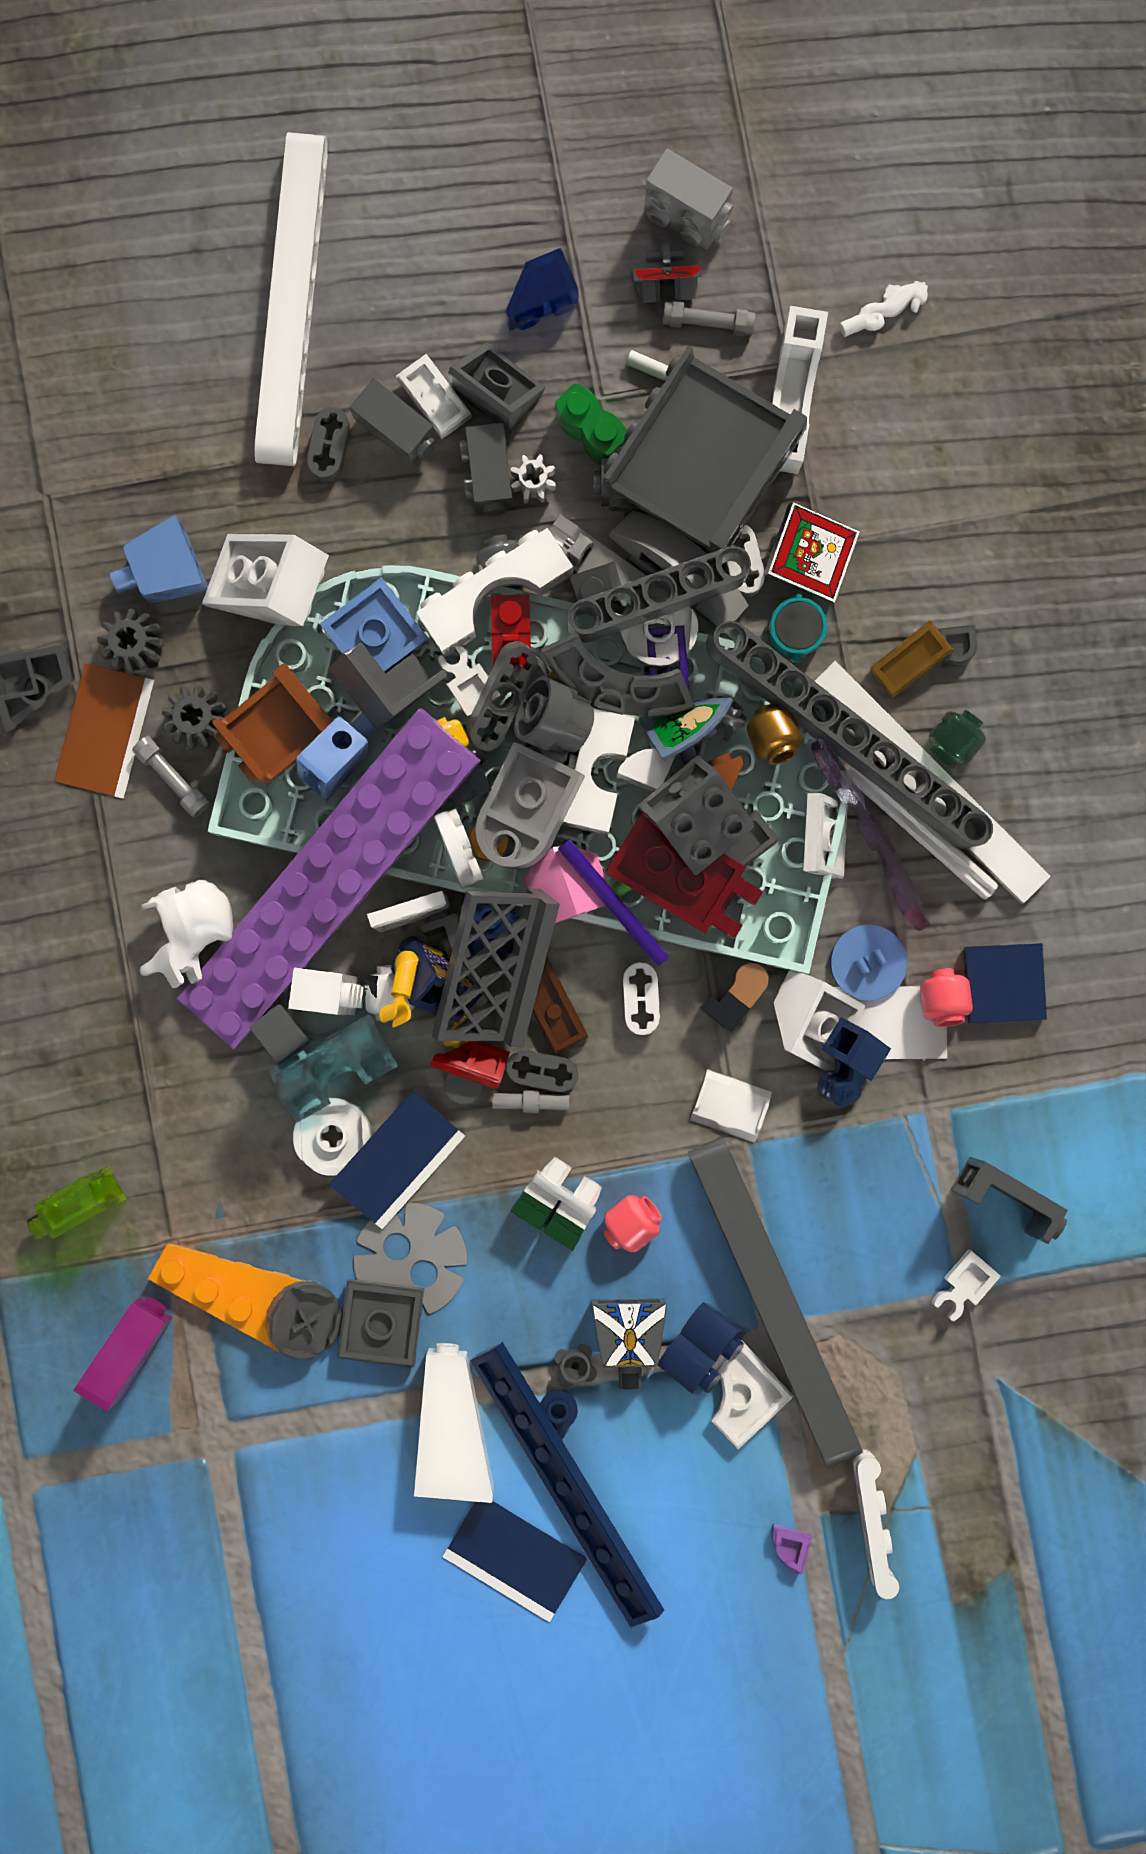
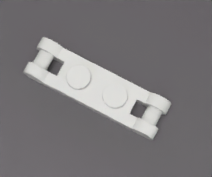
[852,1449,899,1599]

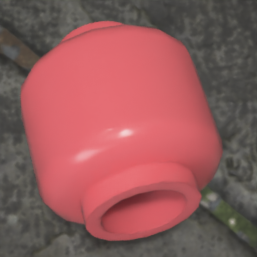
[920,968,973,1027]
[604,1195,662,1253]

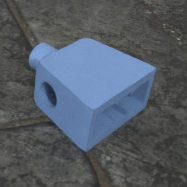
[110,515,208,603]
[296,711,376,802]

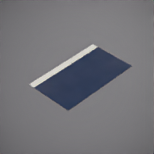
[329,1091,465,1229]
[443,1501,587,1622]

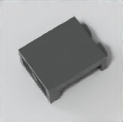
[951,1157,1068,1244]

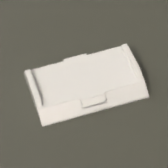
[690,1069,772,1143]

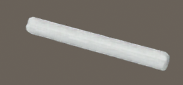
[846,767,998,900]

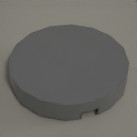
[265,1281,343,1360]

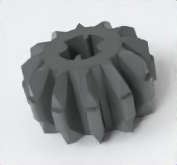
[97,609,164,675]
[162,685,227,751]

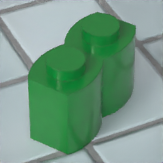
[555,383,627,465]

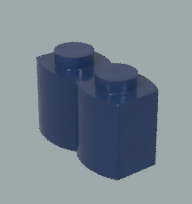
[658,1302,745,1395]

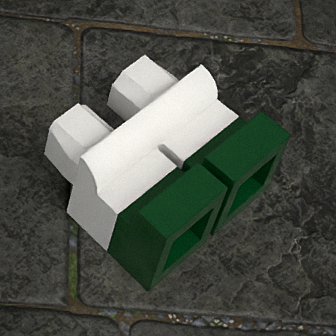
[510,1157,602,1251]

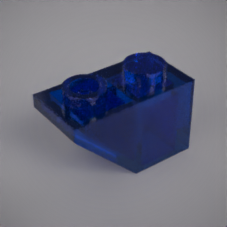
[505,248,579,331]

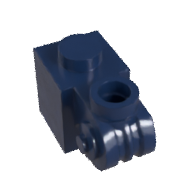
[817,1017,891,1107]

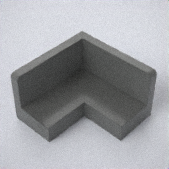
[328,642,448,730]

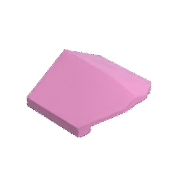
[523,846,606,924]

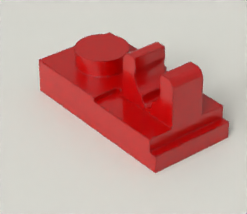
[490,594,531,671]

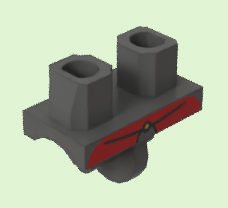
[631,238,702,303]

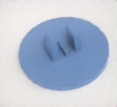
[830,925,907,1001]

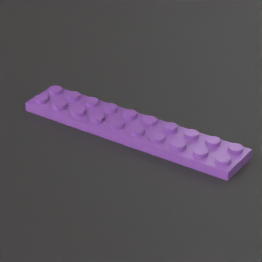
[177,708,481,1050]

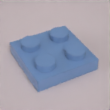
[320,577,429,673]

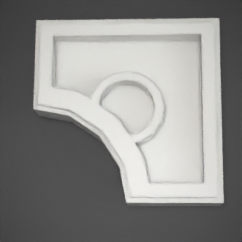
[711,1340,794,1449]

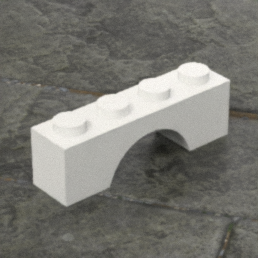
[772,306,828,474]
[416,528,573,658]
[288,968,364,1015]

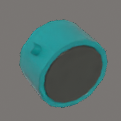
[767,594,827,663]

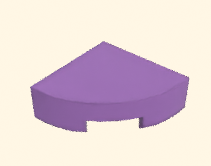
[772,1524,812,1575]

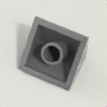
[448,343,546,435]

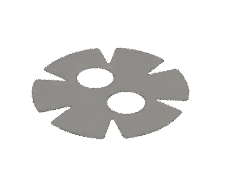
[354,1203,467,1314]

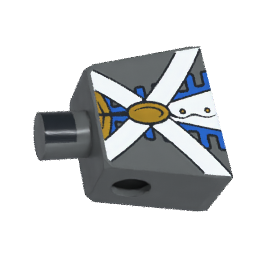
[592,1298,667,1389]

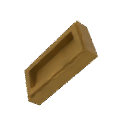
[869,620,954,699]

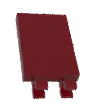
[605,813,763,938]

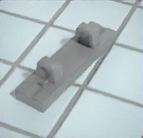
[549,514,663,624]

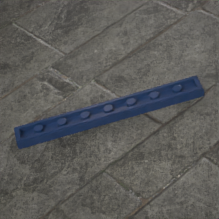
[470,1342,665,1627]

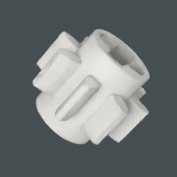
[511,454,556,504]

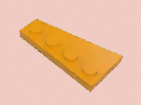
[148,1243,321,1353]

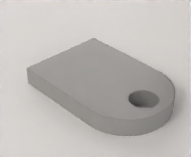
[476,742,585,869]

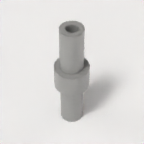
[492,1090,570,1113]

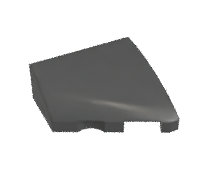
[0,642,73,732]

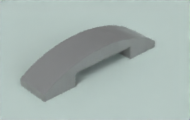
[609,510,749,626]

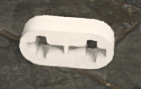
[725,525,765,597]
[623,962,660,1035]

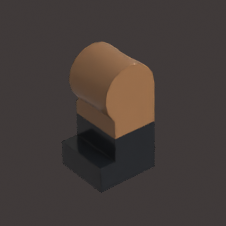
[699,963,769,1032]

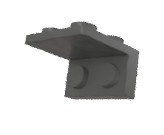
[637,755,754,875]

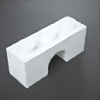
[563,708,635,836]

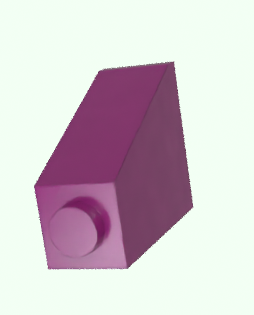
[73,1297,173,1411]

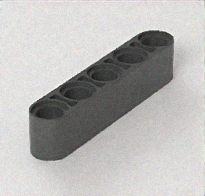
[567,546,751,643]

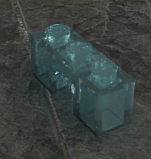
[269,1013,399,1123]

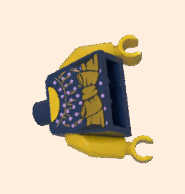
[379,936,482,1048]

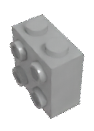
[644,148,734,250]

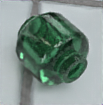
[929,710,986,768]

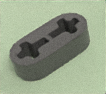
[307,407,350,482]
[507,1050,578,1092]

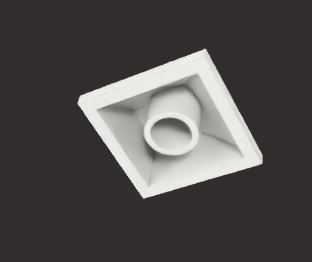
[774,970,865,1072]

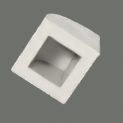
[616,749,676,793]

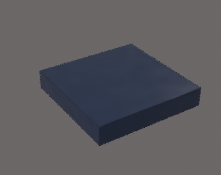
[964,943,1047,1023]

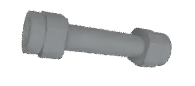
[663,301,755,337]
[132,736,210,818]

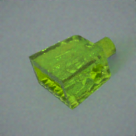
[27,1166,127,1239]

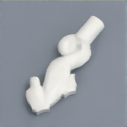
[839,281,928,337]

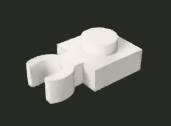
[438,644,501,719]
[932,1249,1001,1321]

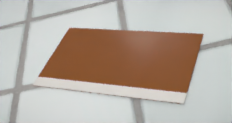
[54,663,154,799]

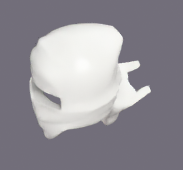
[140,880,233,988]

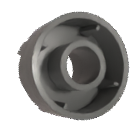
[514,676,594,754]

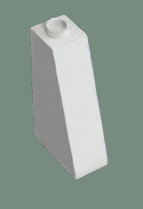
[414,1343,494,1503]

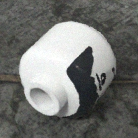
[364,965,414,1021]

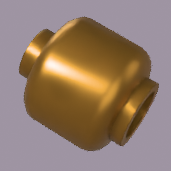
[746,704,803,765]

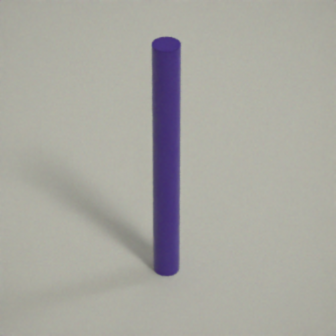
[558,839,669,966]

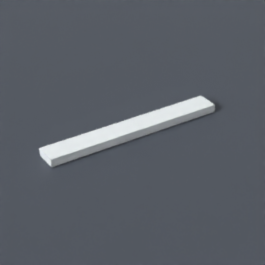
[815,661,1051,904]

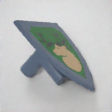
[641,698,733,765]

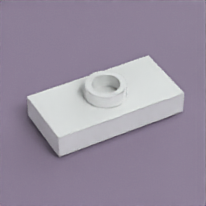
[396,354,472,440]

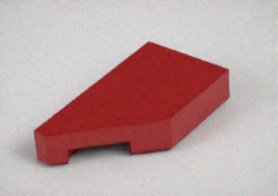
[430,1041,510,1089]

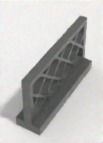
[432,889,560,1047]

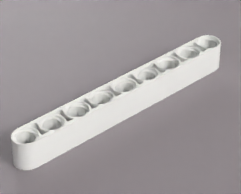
[255,132,328,467]

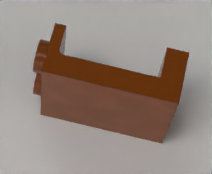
[212,663,333,787]

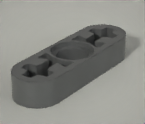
[466,641,538,751]

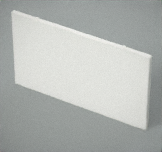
[834,986,947,1061]

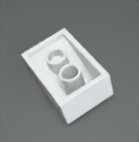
[202,534,329,627]

